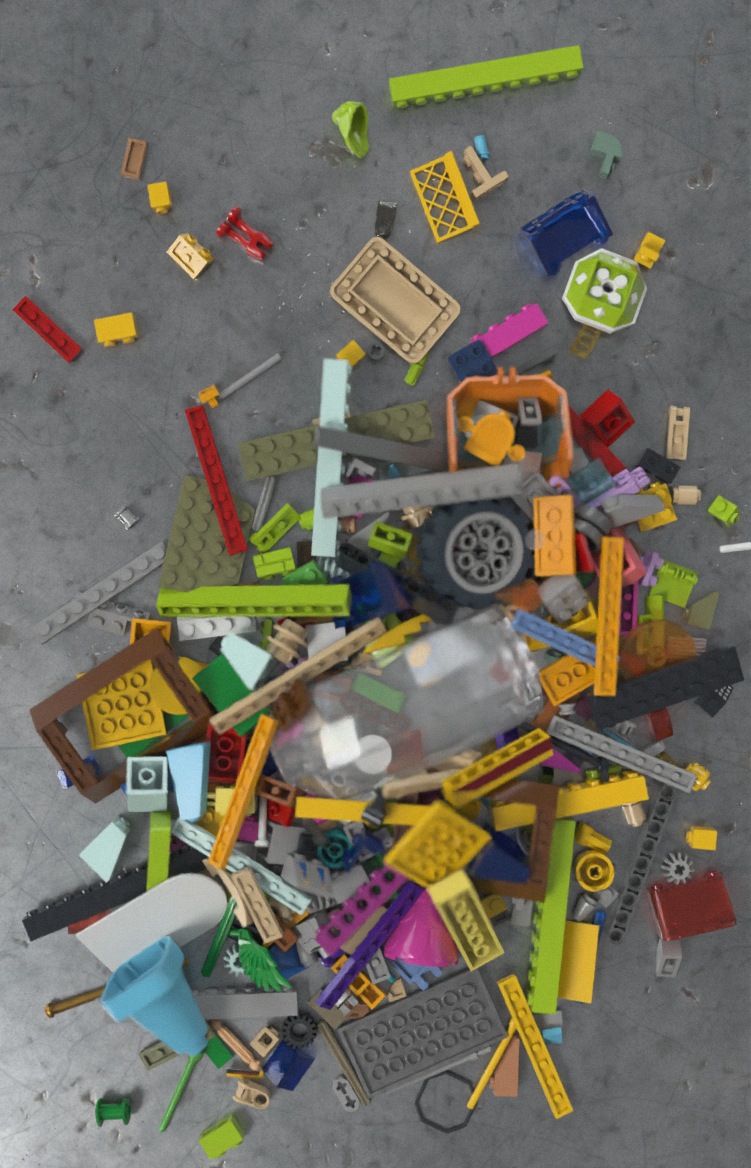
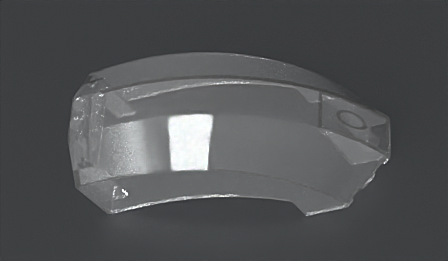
[270,603,544,800]

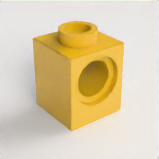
[147,182,172,214]
[336,340,366,370]
[686,826,717,850]

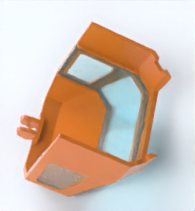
[446,367,573,488]

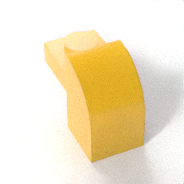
[633,232,666,269]

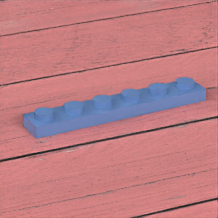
[510,609,621,667]

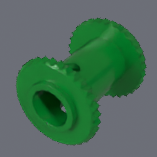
[95,1097,131,1127]

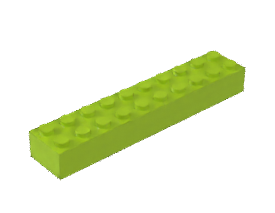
[526,816,576,1015]

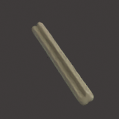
[317,1020,371,1106]

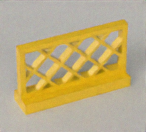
[410,151,481,243]

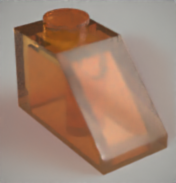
[494,580,543,612]

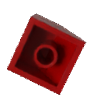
[580,389,635,447]

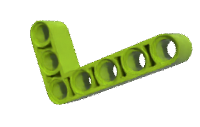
[147,808,171,892]

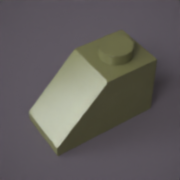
[682,591,720,630]

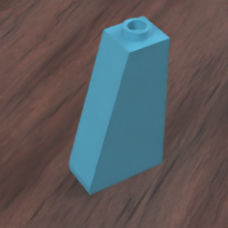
[166,741,210,822]

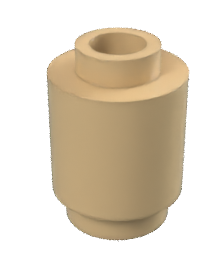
[672,486,701,505]
[622,801,646,827]

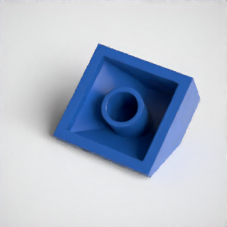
[268,942,309,980]

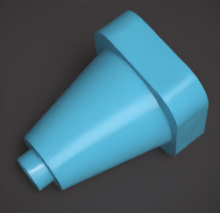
[100,936,208,1056]

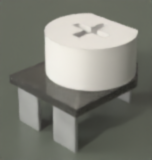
[336,988,359,1015]

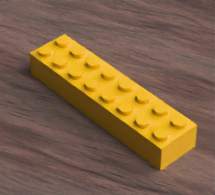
[487,769,649,831]

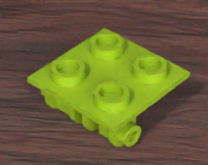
[649,559,698,608]

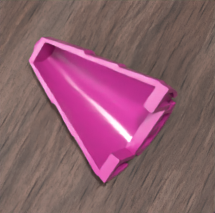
[383,882,459,967]

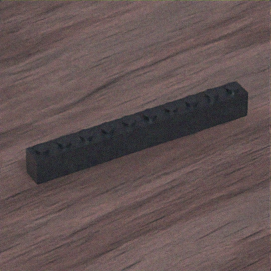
[22,845,209,942]

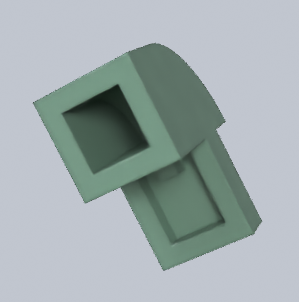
[589,131,622,179]

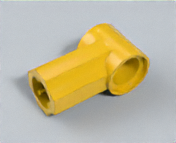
[574,821,612,854]

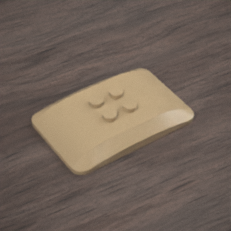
[330,237,461,364]

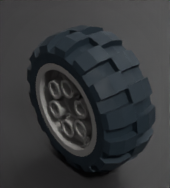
[417,496,535,610]

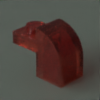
[645,707,673,742]

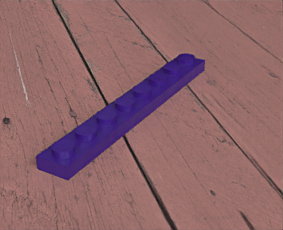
[315,880,425,1010]

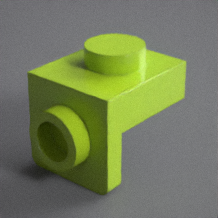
[707,495,741,528]

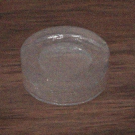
[525,530,545,550]

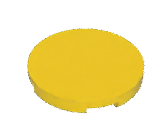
[150,657,206,715]

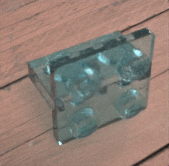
[567,458,617,505]

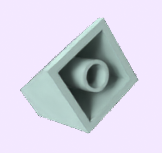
[221,633,277,692]
[127,757,167,812]
[79,816,132,883]

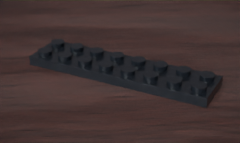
[586,643,744,730]

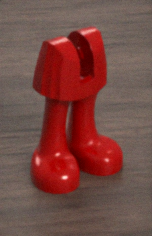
[215,205,274,261]

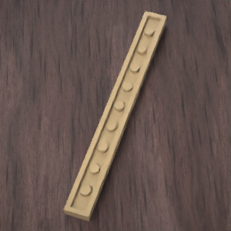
[210,617,387,735]

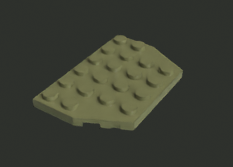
[158,475,255,592]

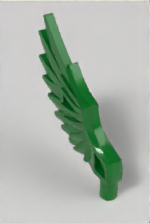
[229,928,292,992]

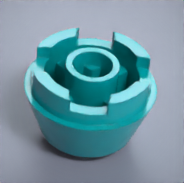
[317,830,354,868]

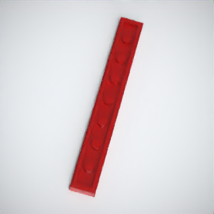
[185,405,248,556]

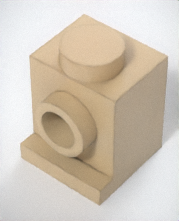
[250,1026,281,1058]

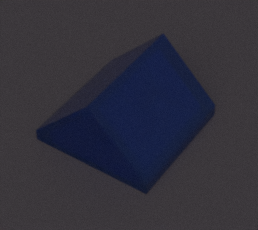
[262,1039,315,1091]

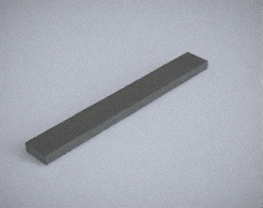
[314,426,460,473]

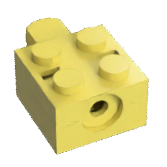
[207,783,258,816]

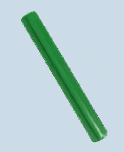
[201,896,239,977]

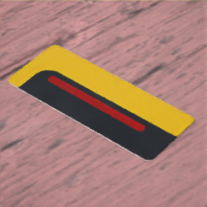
[226,1069,263,1079]

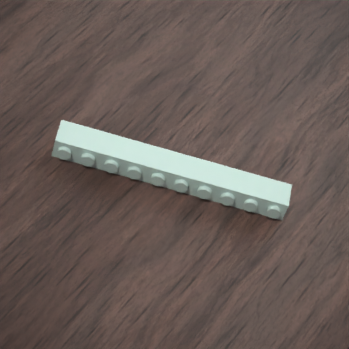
[312,359,351,557]

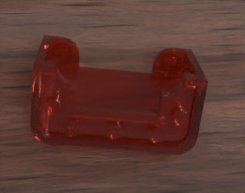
[646,870,738,941]

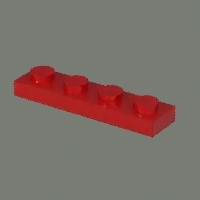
[12,296,83,363]

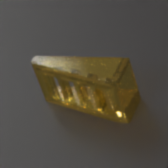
[569,323,602,360]

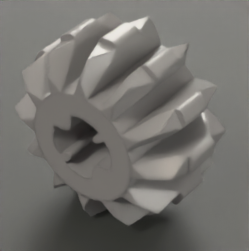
[661,851,695,885]
[307,892,337,913]

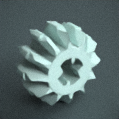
[223,944,246,977]

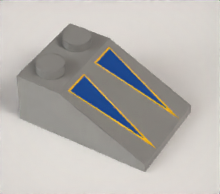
[280,853,334,899]

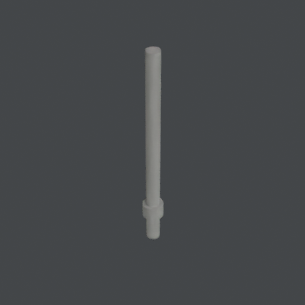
[385,1045,492,1095]

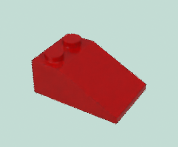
[206,723,246,783]

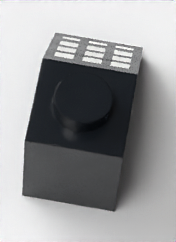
[694,685,734,718]

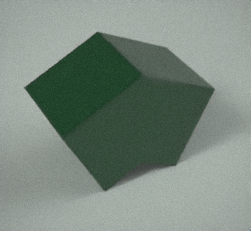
[538,766,554,784]

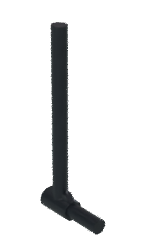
[518,720,609,782]

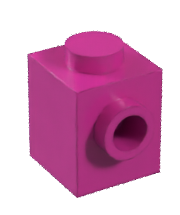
[237,815,259,842]

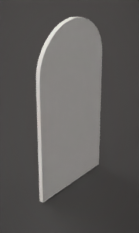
[76,874,227,972]

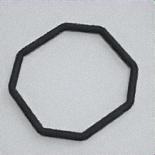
[415,1070,478,1134]

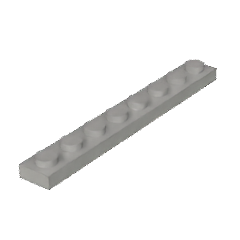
[31,541,167,644]
[546,715,697,793]

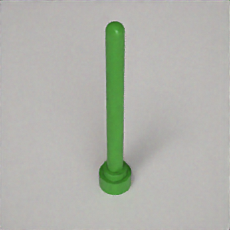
[158,1050,204,1132]

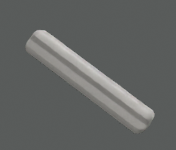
[251,476,277,532]

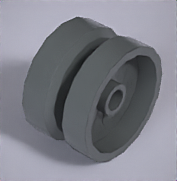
[574,505,612,553]

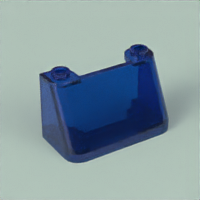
[518,190,613,277]
[324,561,412,629]
[466,822,531,884]

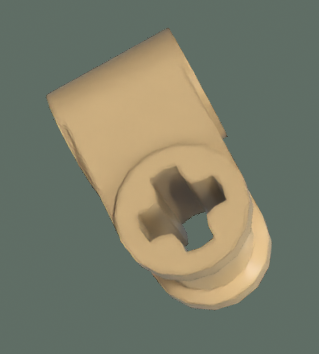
[233,1078,271,1109]

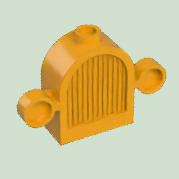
[457,410,525,467]

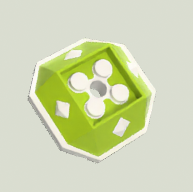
[562,248,647,334]

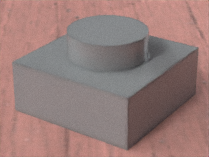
[592,885,619,908]

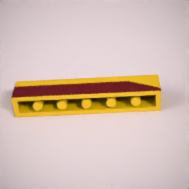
[442,728,553,808]

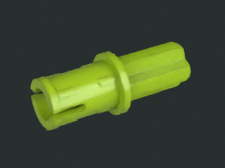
[404,351,430,386]

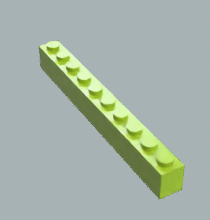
[389,45,583,109]
[156,585,352,617]

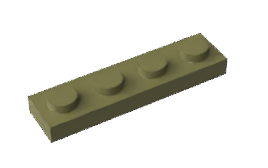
[139,1020,215,1071]

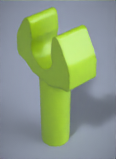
[585,765,622,779]

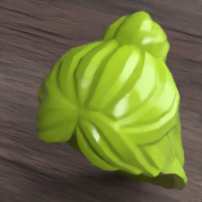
[332,101,370,158]

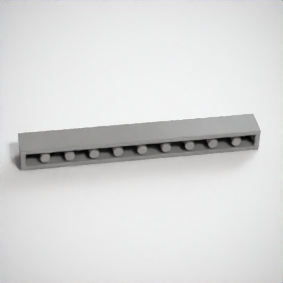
[320,464,521,518]
[104,986,298,1024]

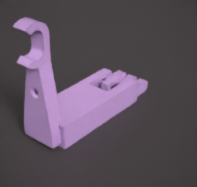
[549,467,650,514]

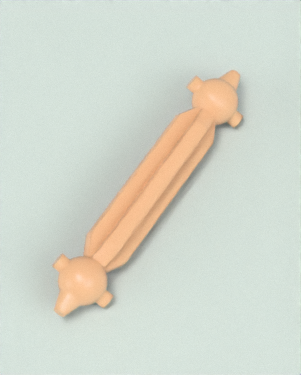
[209,1019,263,1071]

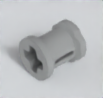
[114,505,140,530]

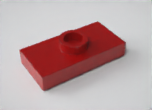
[267,798,296,827]

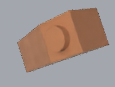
[490,1033,520,1097]

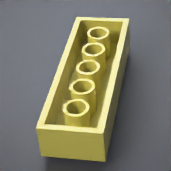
[427,869,504,971]

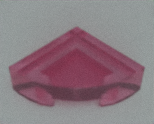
[574,694,591,721]

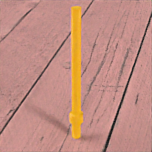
[466,1017,517,1109]

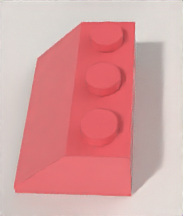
[589,526,648,587]

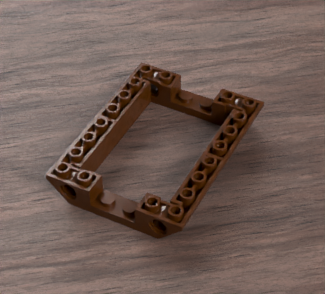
[29,627,217,804]
[391,763,560,903]

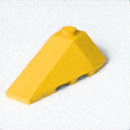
[521,590,598,652]

